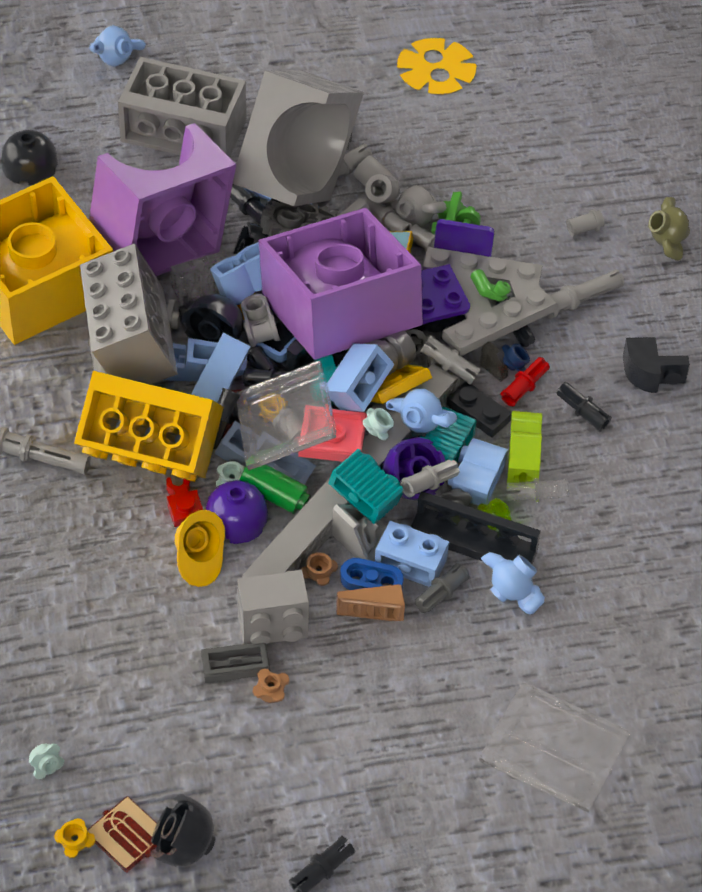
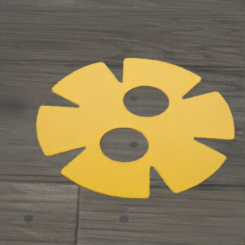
[397,38,476,94]

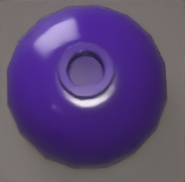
[383,437,445,501]
[206,480,268,544]

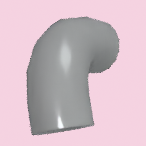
[354,155,400,204]

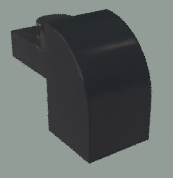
[623,337,690,393]

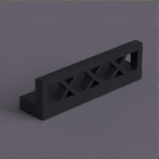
[411,491,541,564]

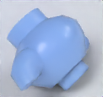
[89,25,146,67]
[386,389,457,433]
[481,552,545,615]

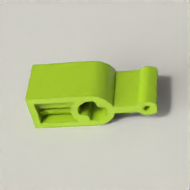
[507,411,542,487]

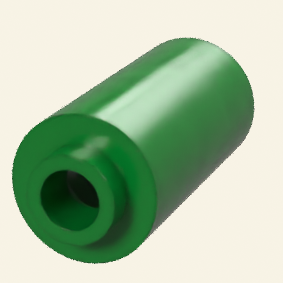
[240,457,311,514]

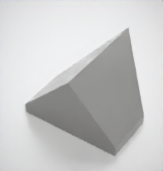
[332,504,387,561]

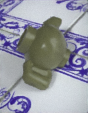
[648,197,690,261]

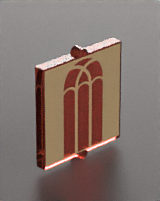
[87,796,157,873]

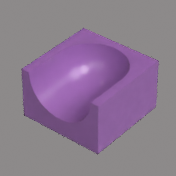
[89,123,236,276]
[259,208,423,360]

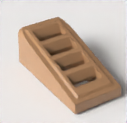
[336,584,405,621]

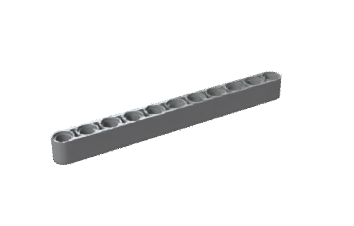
[242,364,460,578]

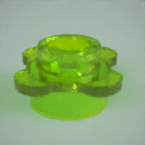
[477,498,512,531]

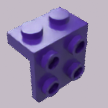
[434,219,495,257]
[421,264,471,324]

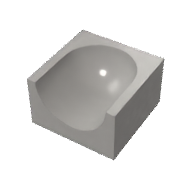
[233,71,364,206]

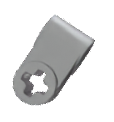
[241,294,280,348]

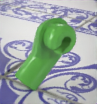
[470,269,511,301]

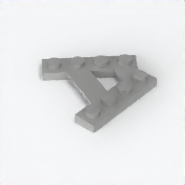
[423,247,556,356]

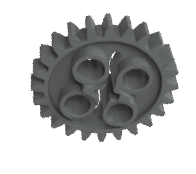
[260,201,338,237]

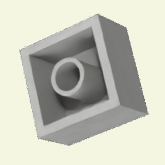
[237,570,309,645]

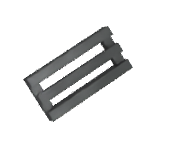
[201,643,270,683]

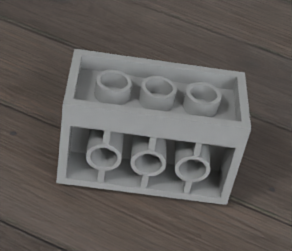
[118,57,246,157]
[80,243,178,385]

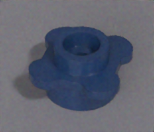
[502,344,530,372]

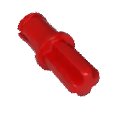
[500,357,550,407]

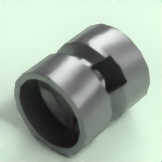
[365,330,416,376]

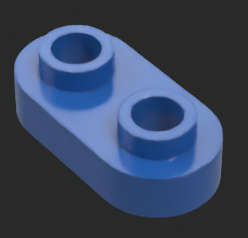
[340,558,404,590]

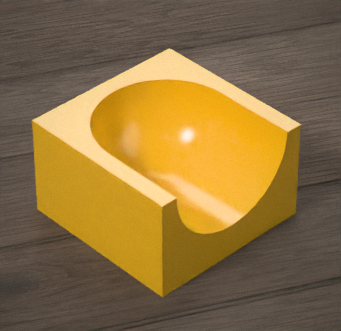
[0,176,113,345]

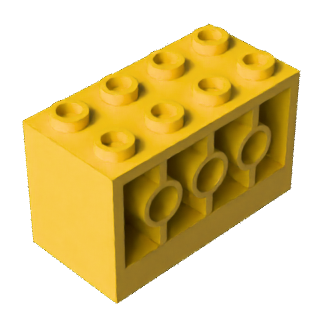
[74,371,224,482]

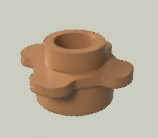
[301,553,338,586]
[253,669,289,703]

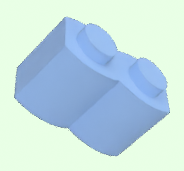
[210,242,262,305]
[448,438,508,508]

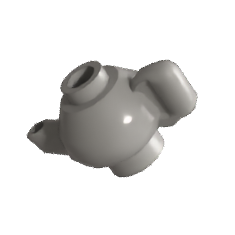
[386,185,446,227]

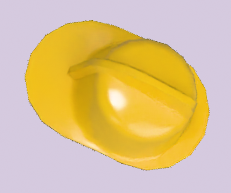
[175,510,225,587]

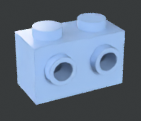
[322,343,394,412]
[375,521,449,587]

